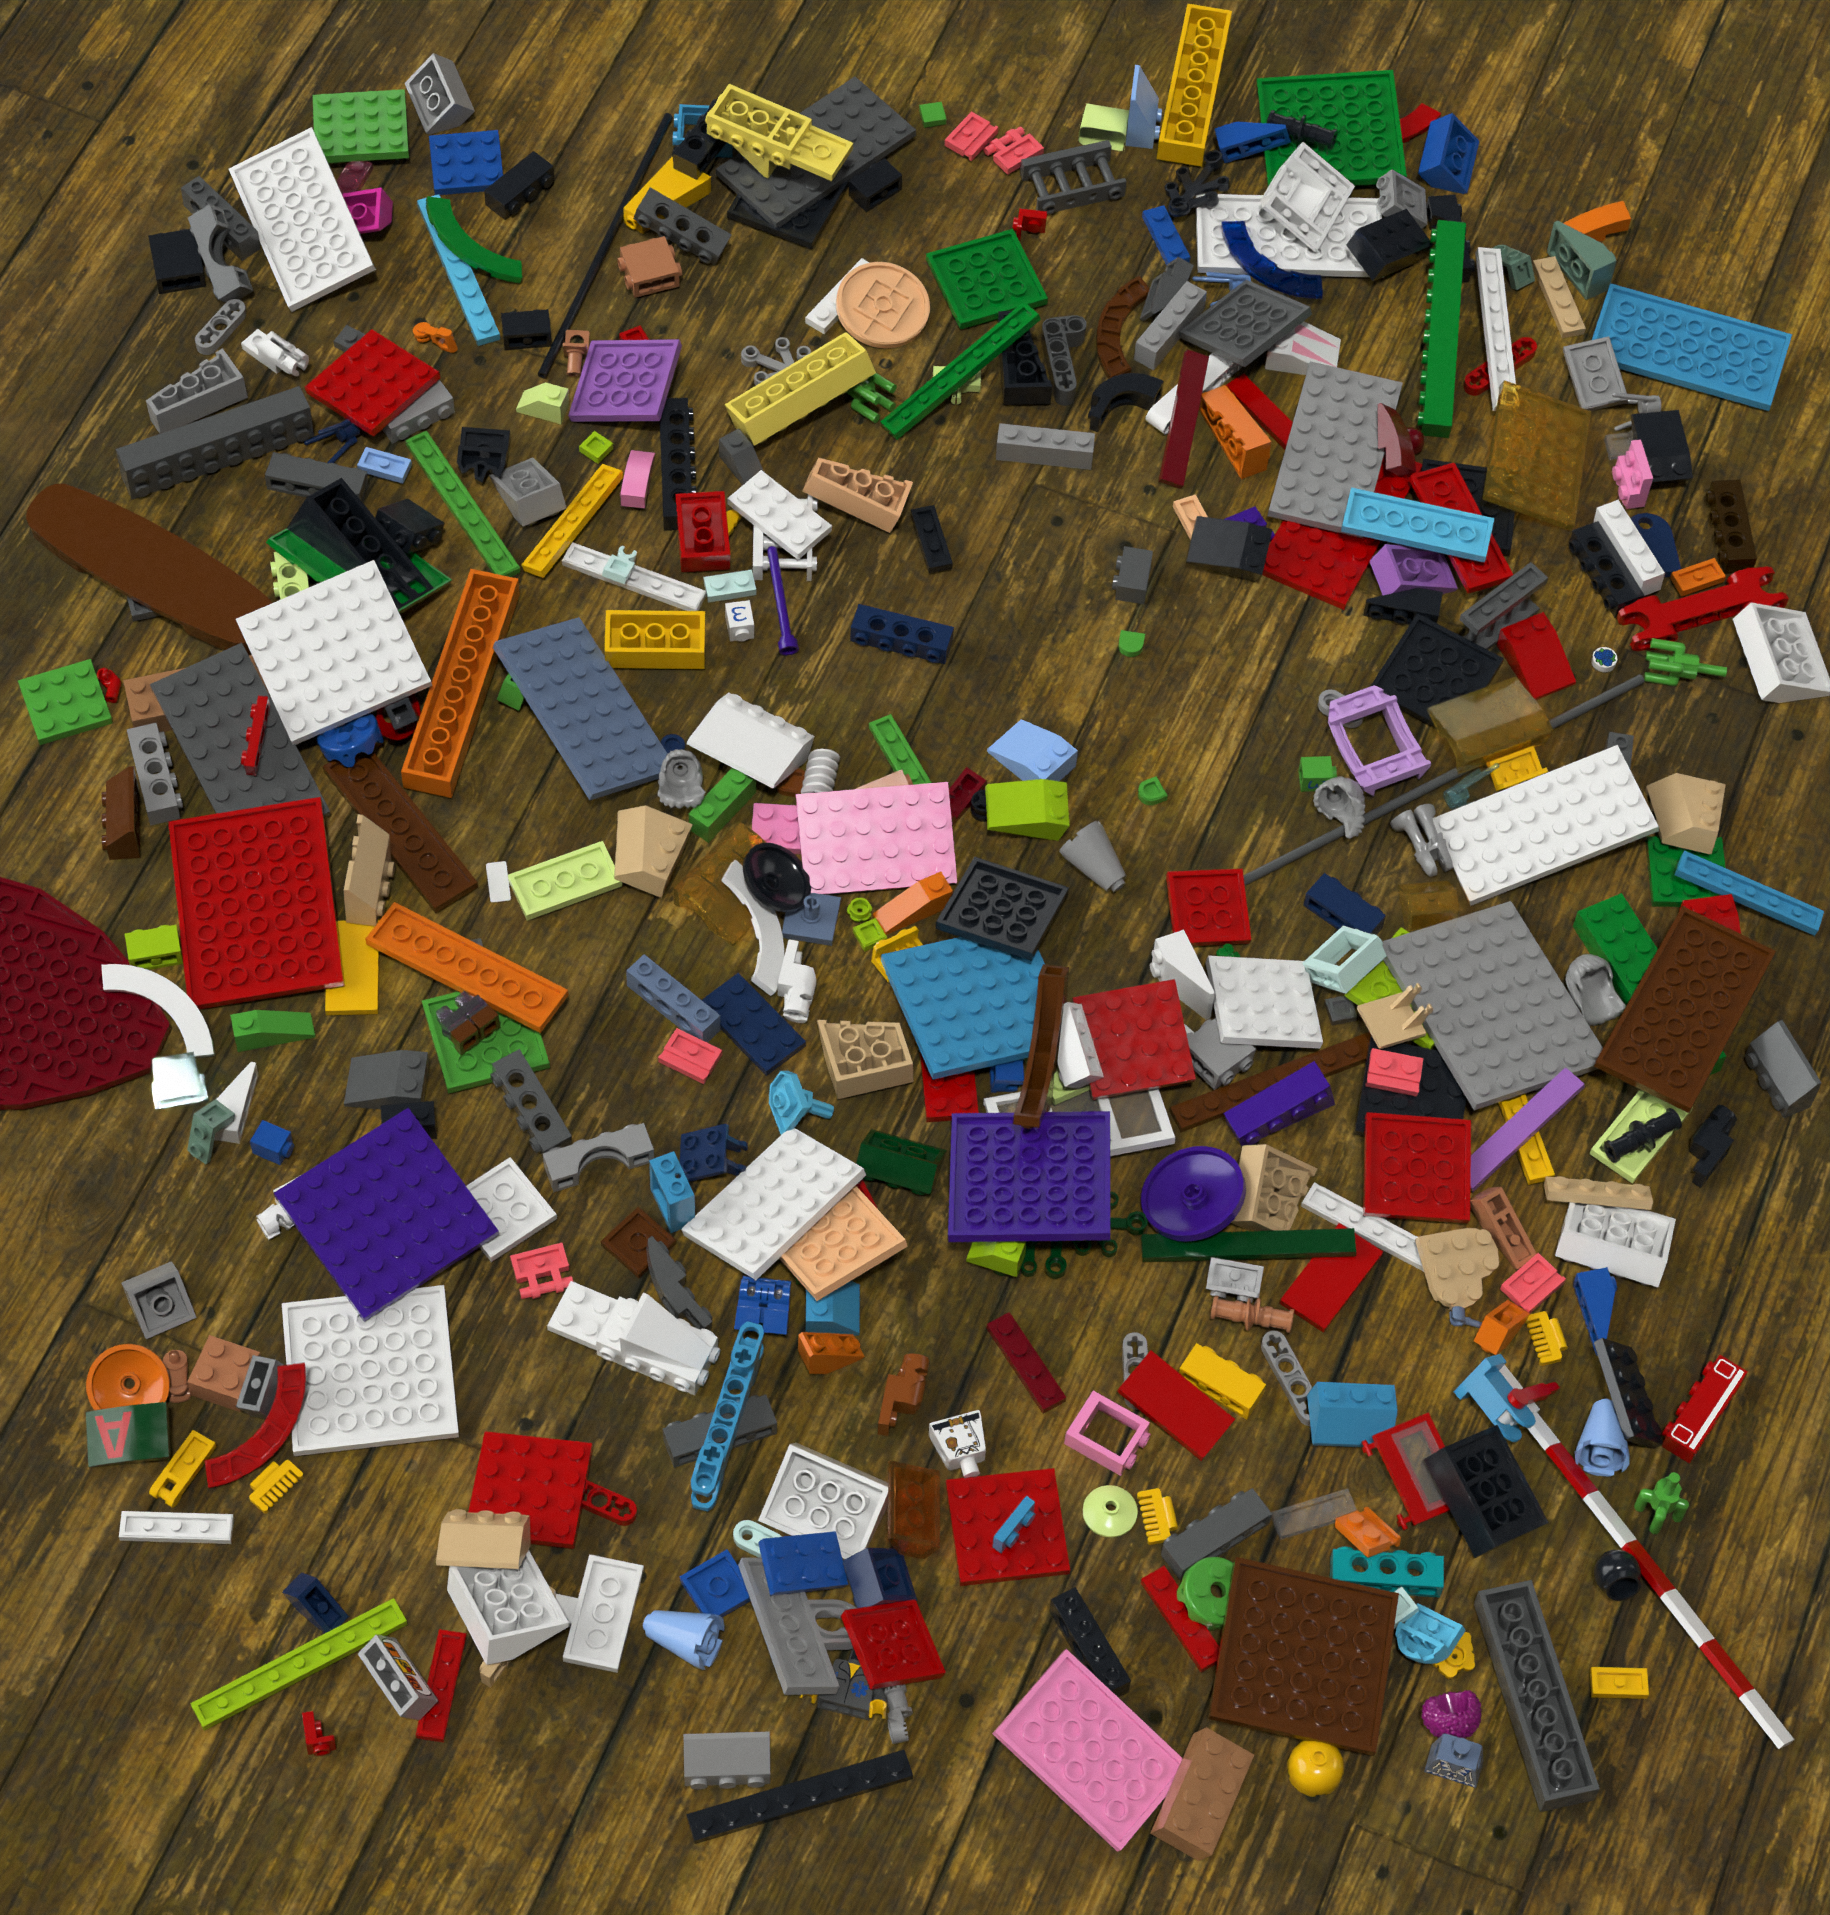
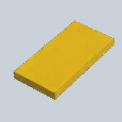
[325,920,379,1015]

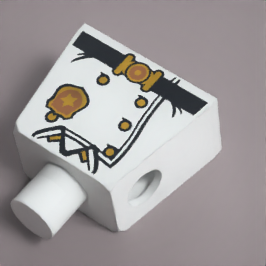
[929,1410,986,1478]

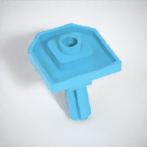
[769,1071,834,1135]

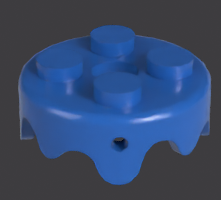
[317,713,383,767]

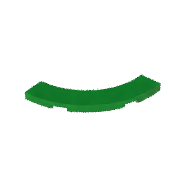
[426,196,522,283]

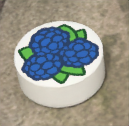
[1591,647,1617,672]

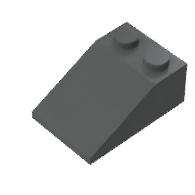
[344,1050,430,1110]

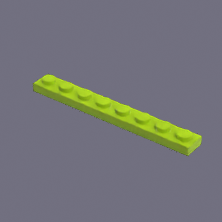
[190,1598,407,1731]

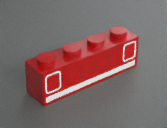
[1661,1355,1748,1464]

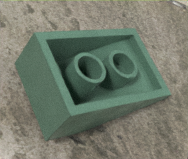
[1547,221,1617,300]

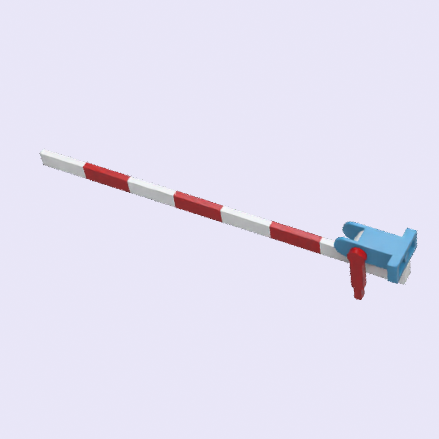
[1454,1354,1794,1749]

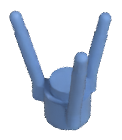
[1192,272,1251,306]

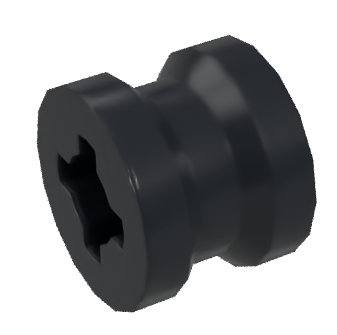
[971,790,987,822]

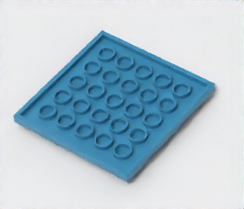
[881,937,1045,1079]

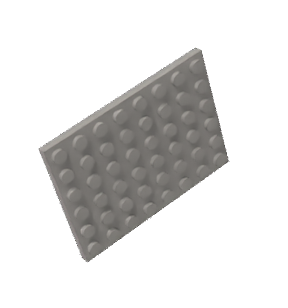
[1382,901,1603,1110]

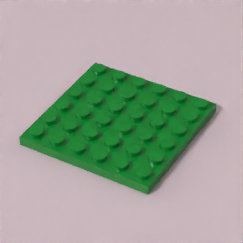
[1256,70,1407,187]

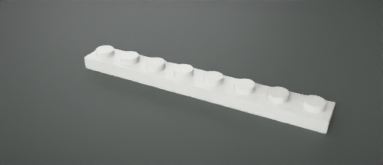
[1475,247,1519,413]

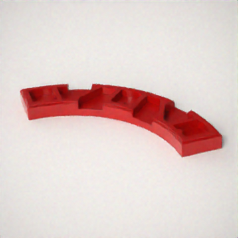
[1400,103,1441,143]
[204,1362,306,1488]

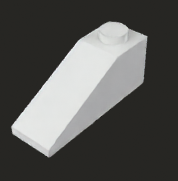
[1057,1002,1104,1089]
[214,1062,258,1144]

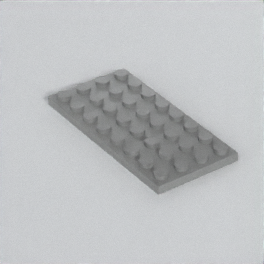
[1268,361,1403,538]

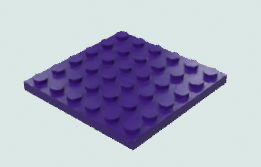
[274,1108,499,1322]
[948,1111,1111,1242]

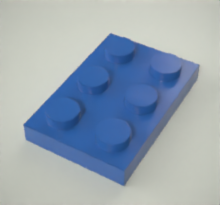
[758,1531,848,1596]

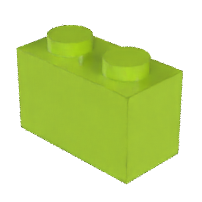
[125,925,183,970]

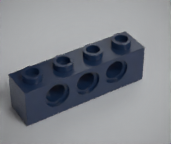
[850,604,954,664]

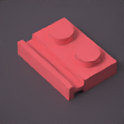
[944,111,999,161]
[658,1028,722,1084]
[1366,1048,1423,1096]
[1500,1253,1566,1313]

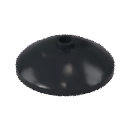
[743,843,811,912]

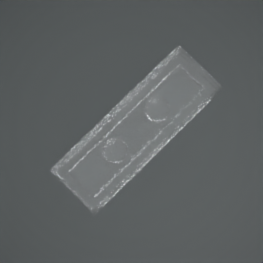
[1271,1488,1357,1540]

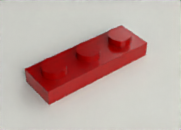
[241,695,270,776]

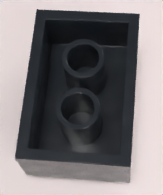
[1346,209,1433,281]

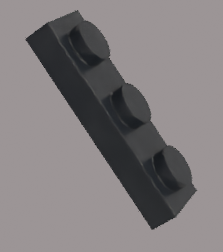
[910,505,953,573]

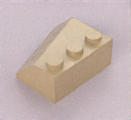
[1645,773,1726,854]
[614,805,693,898]
[344,814,395,926]
[817,1020,914,1099]
[1231,1144,1317,1231]

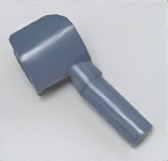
[1449,1306,1482,1328]

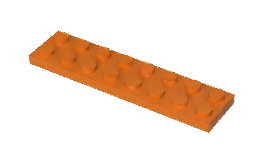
[365,902,569,1033]

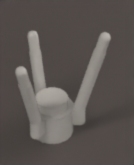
[1612,393,1661,431]

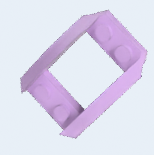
[1328,685,1431,796]

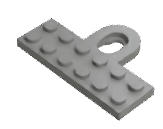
[738,1558,856,1695]

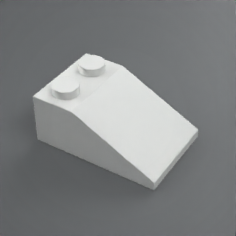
[1150,930,1215,1020]

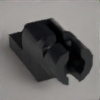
[1689,1104,1737,1188]

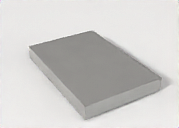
[1563,336,1629,413]

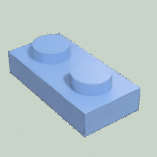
[357,447,412,484]

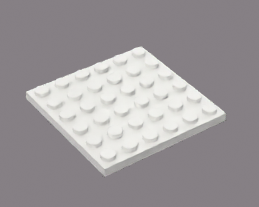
[236,560,433,745]
[282,1285,459,1456]

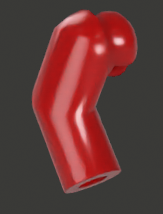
[97,667,121,703]

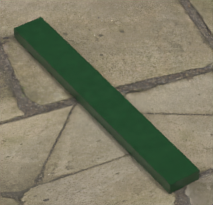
[1141,1228,1356,1262]

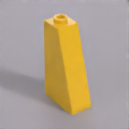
[623,157,711,234]

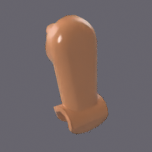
[163,1350,191,1403]

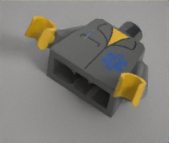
[800,1649,887,1721]

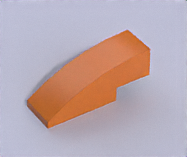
[1564,201,1631,242]

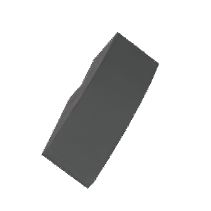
[1140,257,1194,321]

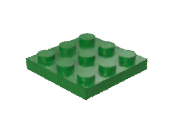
[1645,836,1726,907]

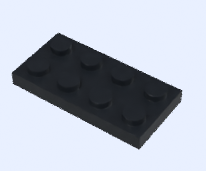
[1594,1338,1663,1449]

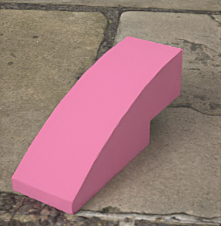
[620,450,655,509]

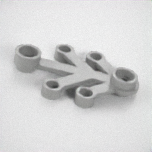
[741,337,811,385]

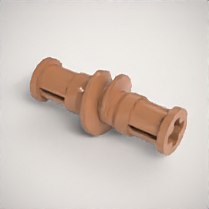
[1211,1295,1294,1333]

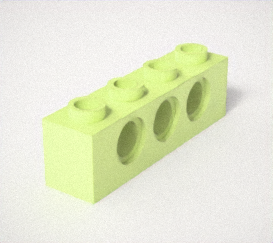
[270,552,309,600]

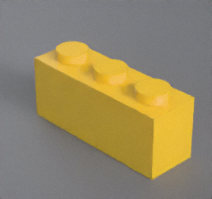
[1179,1343,1266,1420]

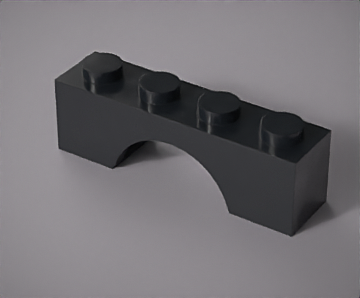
[1426,195,1475,283]

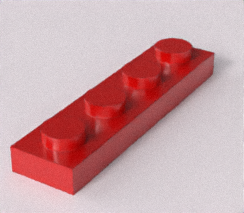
[1140,1565,1220,1673]

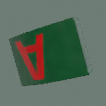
[86,1402,171,1468]

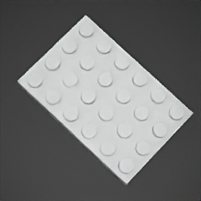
[681,1128,866,1280]

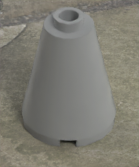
[1059,821,1127,892]

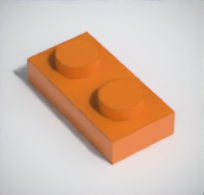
[1670,558,1726,597]

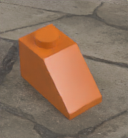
[1474,1300,1530,1355]

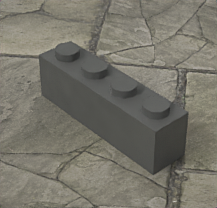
[265,452,369,503]
[663,1395,777,1468]
[1161,1488,1272,1581]

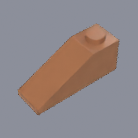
[1470,1187,1537,1270]

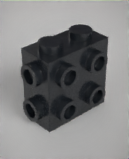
[375,499,445,554]

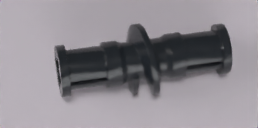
[1267,110,1338,150]
[1603,1108,1682,1163]

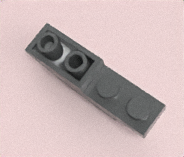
[646,1236,713,1331]

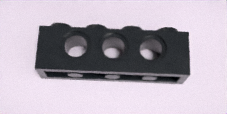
[672,92,727,180]
[1569,521,1644,618]
[1049,1587,1131,1698]

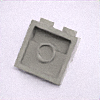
[1376,169,1428,229]

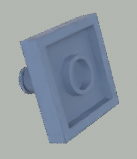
[782,893,841,946]

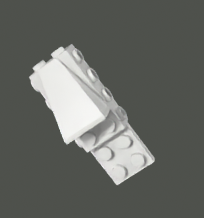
[547,1281,721,1396]

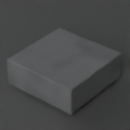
[1324,996,1357,1026]

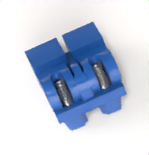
[734,1276,791,1335]

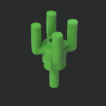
[846,373,897,423]
[1644,638,1727,686]
[1634,1472,1689,1534]

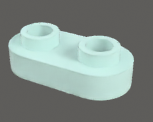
[733,1520,782,1558]

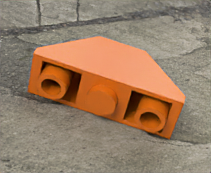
[798,1332,865,1374]

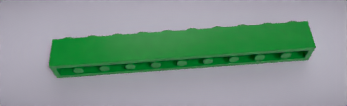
[1417,220,1466,438]

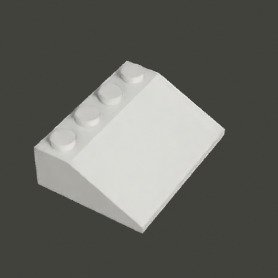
[1733,603,1830,703]
[687,693,815,788]
[1555,1202,1676,1287]
[758,1443,896,1559]
[447,1550,569,1665]

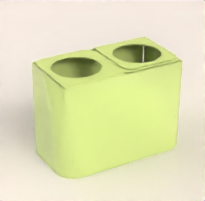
[1078,103,1129,151]

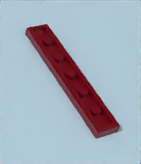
[1158,349,1209,489]

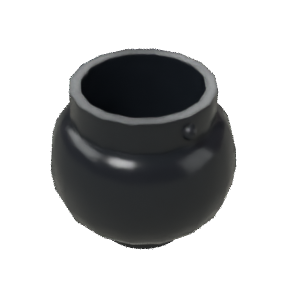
[1594,1550,1642,1601]

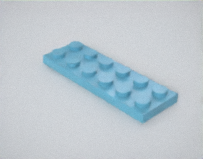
[1341,487,1494,563]

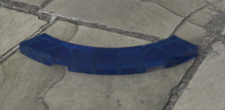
[1221,221,1323,299]

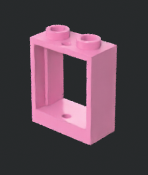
[1064,1391,1151,1476]

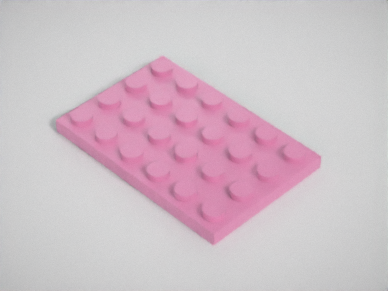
[796,782,957,895]
[992,1649,1182,1852]

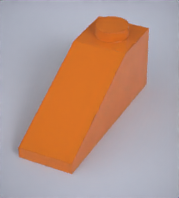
[872,872,953,935]

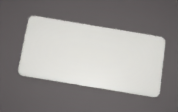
[486,861,511,902]

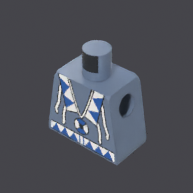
[1424,1734,1483,1788]

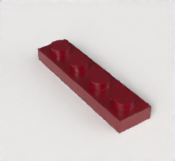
[986,1312,1066,1414]

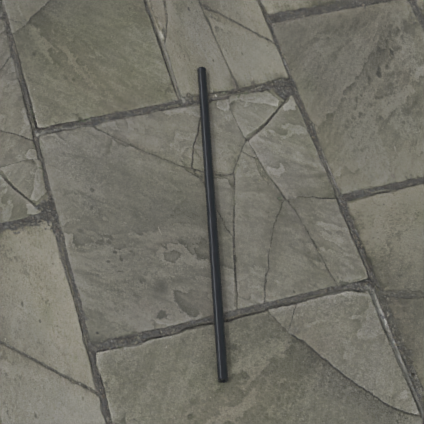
[538,113,673,379]

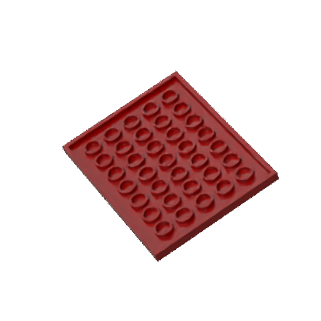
[168,797,345,1009]

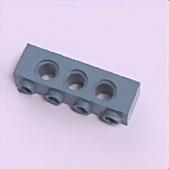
[626,954,720,1043]

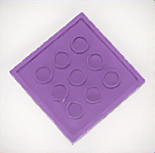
[568,339,682,422]

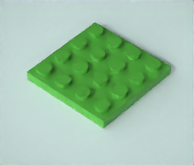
[313,89,409,163]
[422,992,550,1094]

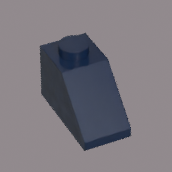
[282,1572,349,1634]

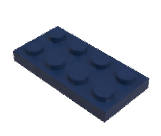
[702,973,806,1076]

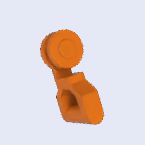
[413,322,458,353]

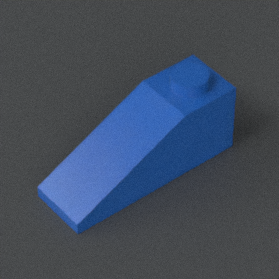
[1215,122,1291,163]
[1573,1267,1617,1356]

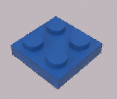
[680,1549,751,1617]

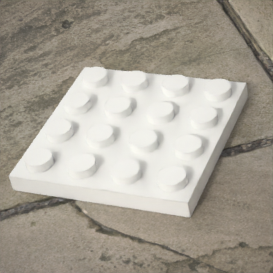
[1206,956,1323,1049]

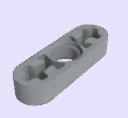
[195,299,246,355]
[1122,1332,1148,1410]

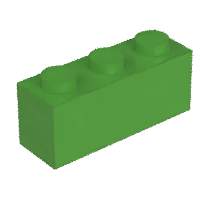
[688,768,756,843]

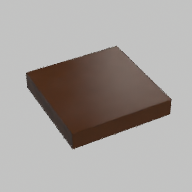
[601,1207,676,1278]

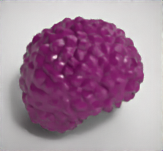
[1422,1690,1482,1739]

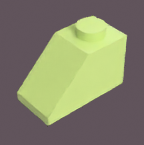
[516,383,569,424]

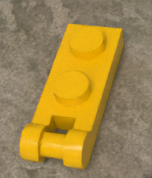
[149,1430,217,1508]

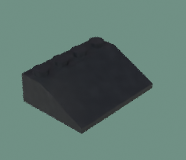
[1424,1425,1549,1558]

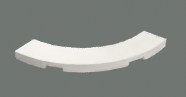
[721,860,784,996]
[101,964,215,1059]

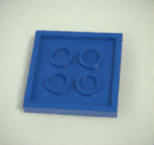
[429,130,503,195]

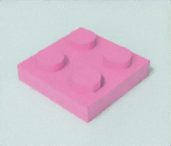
[750,803,801,854]

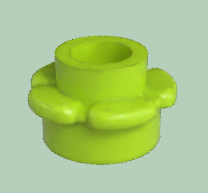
[847,898,872,922]

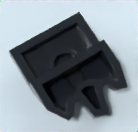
[457,427,511,485]

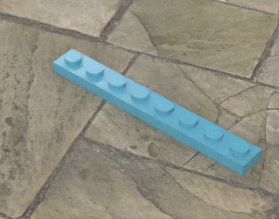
[417,194,500,346]

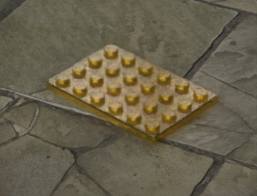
[1483,380,1591,531]

